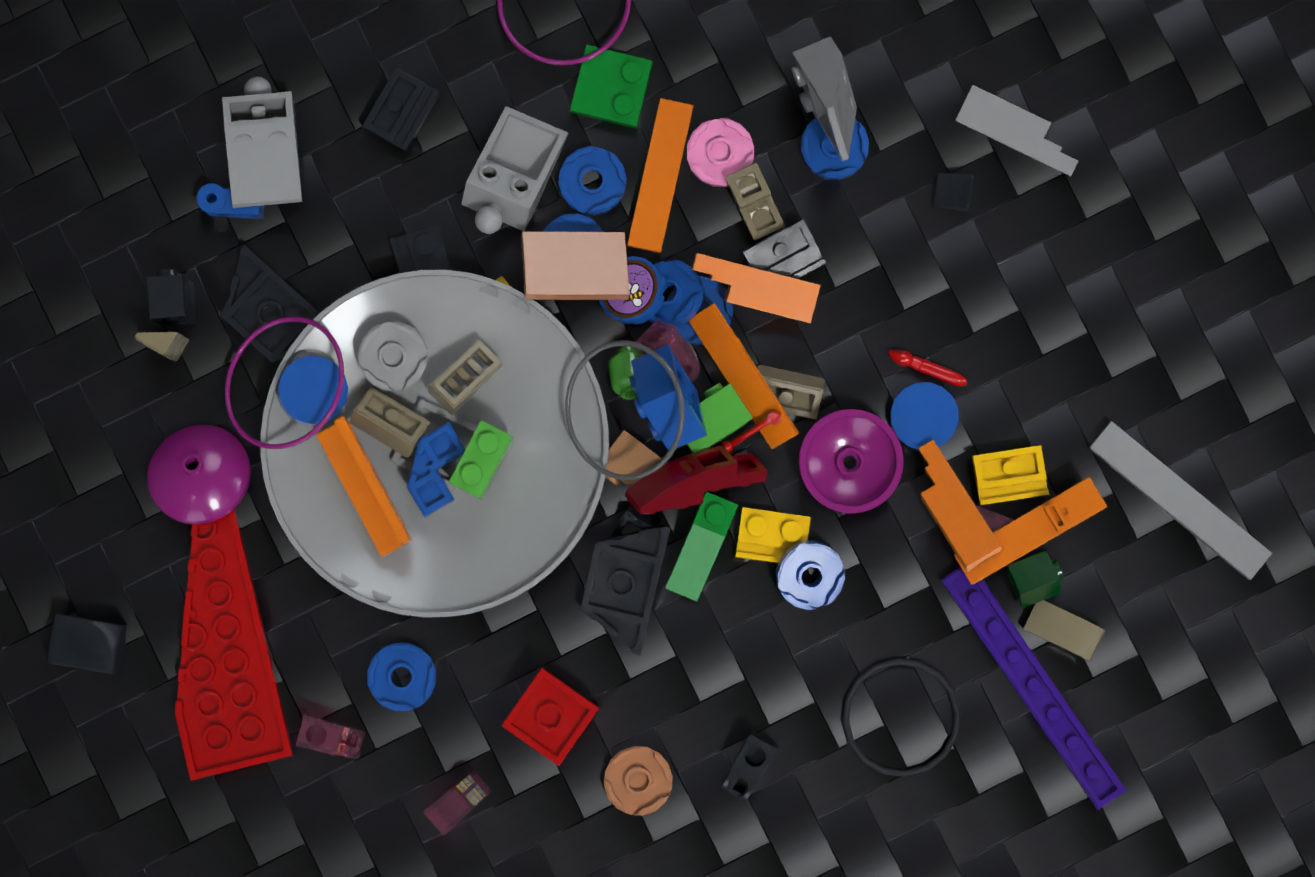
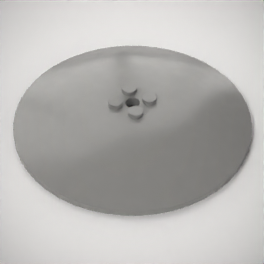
[261,270,609,617]

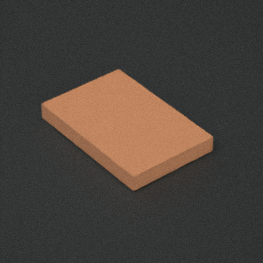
[521,232,630,300]

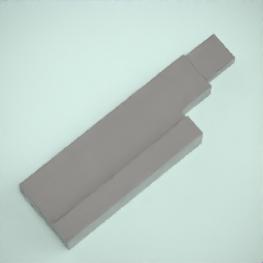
[955,85,1078,176]

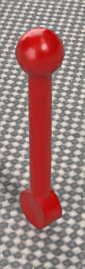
[720,410,781,453]

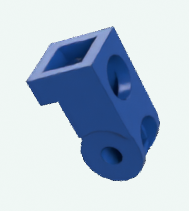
[197,183,265,219]

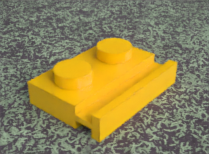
[972,445,1049,506]
[735,507,811,563]

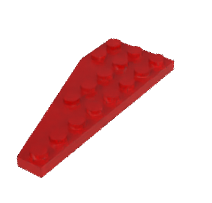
[175,508,294,781]

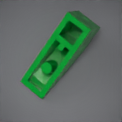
[665,492,738,601]

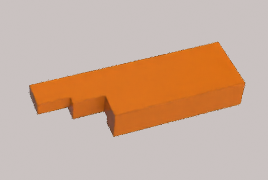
[692,253,821,324]
[919,440,1001,572]

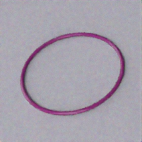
[497,0,631,65]
[225,316,344,449]

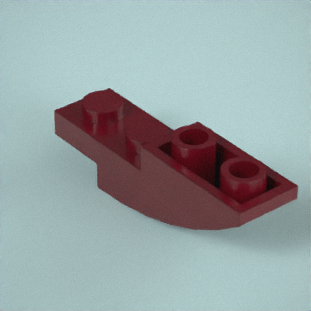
[625,446,767,514]

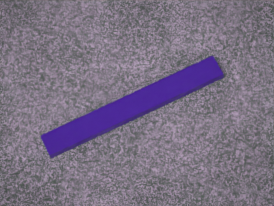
[940,567,1127,810]

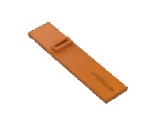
[627,98,694,253]
[688,303,799,449]
[954,477,1107,586]

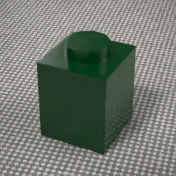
[1007,551,1064,608]

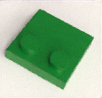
[570,45,653,129]

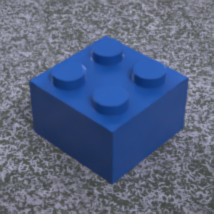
[630,344,707,451]

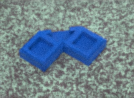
[407,422,466,518]

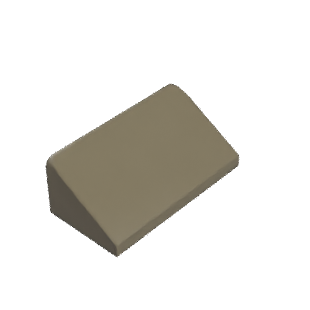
[135,332,189,361]
[757,365,825,419]
[350,387,430,458]

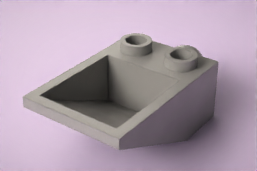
[791,37,857,162]
[222,77,302,208]
[461,106,568,234]

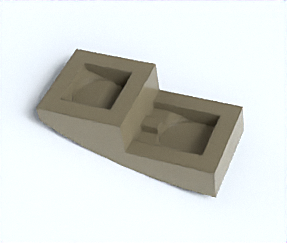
[726,163,785,243]
[1023,600,1105,662]

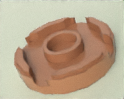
[604,746,673,816]

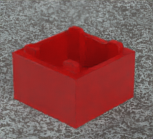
[502,668,600,766]

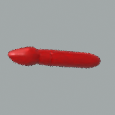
[888,349,968,386]

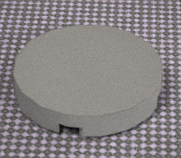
[358,321,427,391]

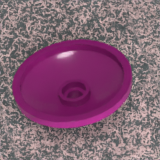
[799,409,903,513]
[147,425,251,524]

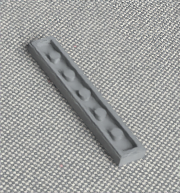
[1088,421,1272,580]

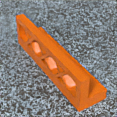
[316,416,413,557]

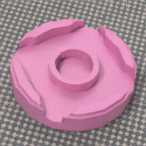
[687,118,754,187]

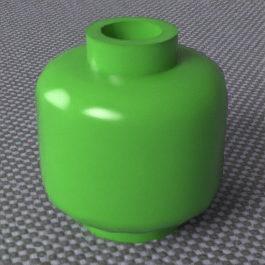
[607,346,647,400]

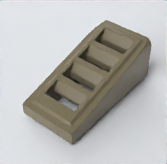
[428,339,503,415]

